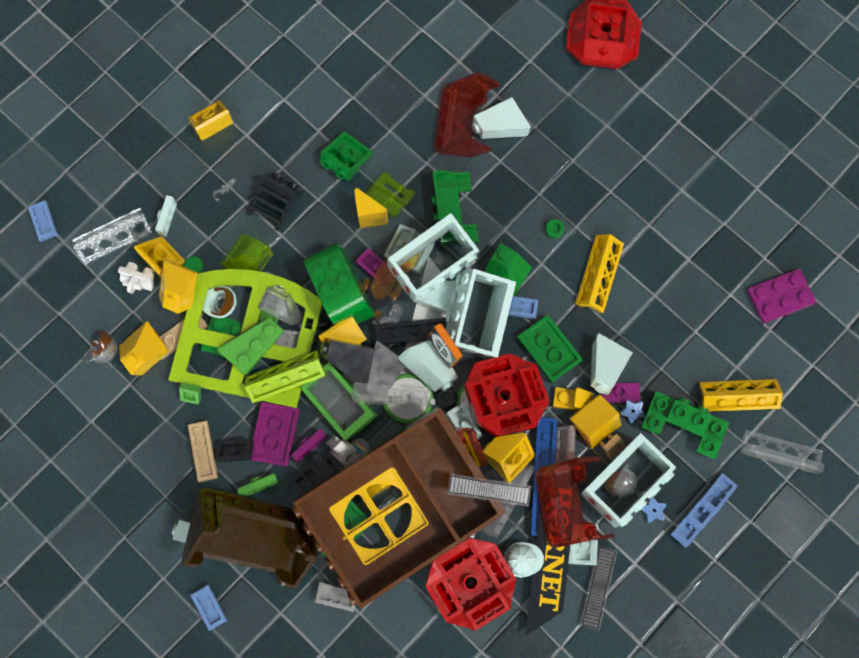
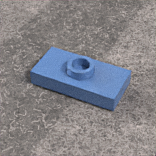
[28,200,58,242]
[508,296,538,319]
[190,585,228,631]

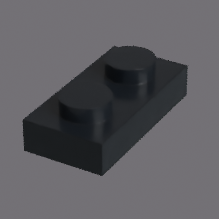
[214,439,255,462]

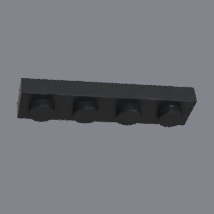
[375,317,447,345]

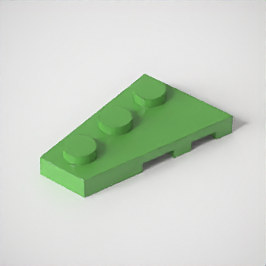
[217,318,285,375]

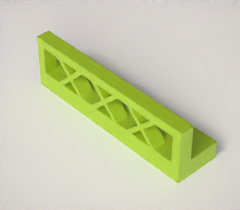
[245,350,326,403]

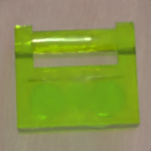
[366,171,415,218]

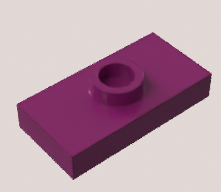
[600,383,640,403]
[291,429,327,463]

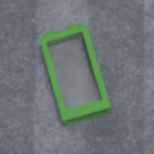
[300,362,378,441]

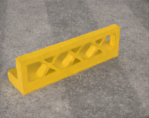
[575,234,624,313]
[699,379,783,412]

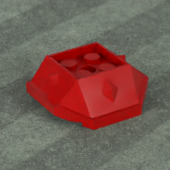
[566,0,642,69]
[464,354,550,437]
[425,537,516,631]

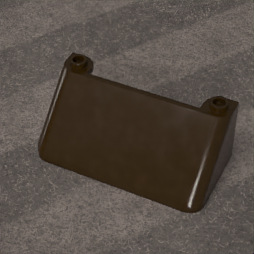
[182,488,318,589]

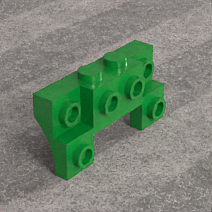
[432,170,479,246]
[641,391,729,459]

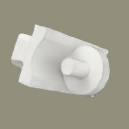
[118,262,155,294]
[326,435,358,465]

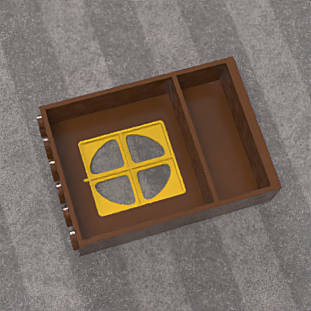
[292,407,507,609]

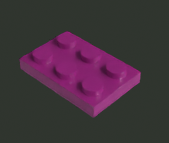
[747,269,817,324]
[251,402,300,467]

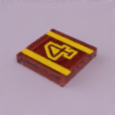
[453,427,488,467]

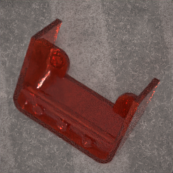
[434,71,500,158]
[536,457,615,548]

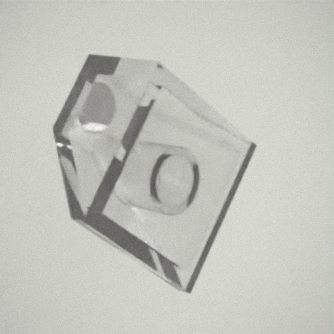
[258,284,304,326]

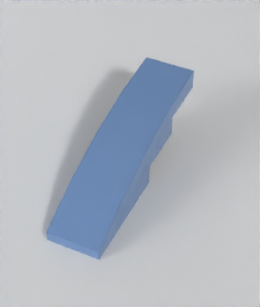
[670,473,738,548]

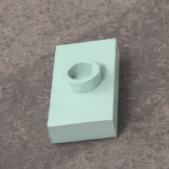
[155,195,177,237]

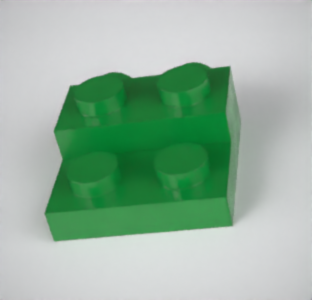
[319,131,373,182]

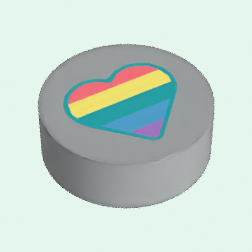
[351,438,370,457]

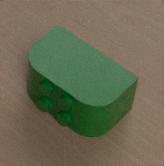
[304,242,376,325]

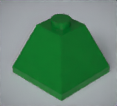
[484,243,532,296]

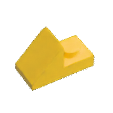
[553,387,594,411]

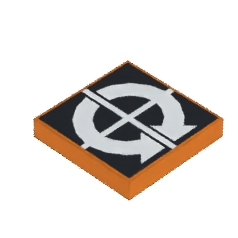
[428,324,462,369]

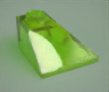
[221,234,273,272]

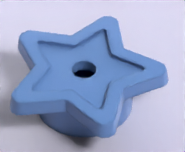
[620,400,645,423]
[641,497,666,523]

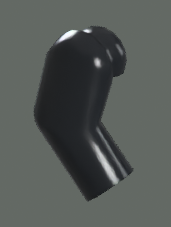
[308,310,332,330]

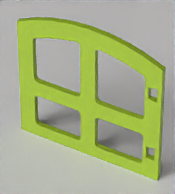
[168,269,322,408]

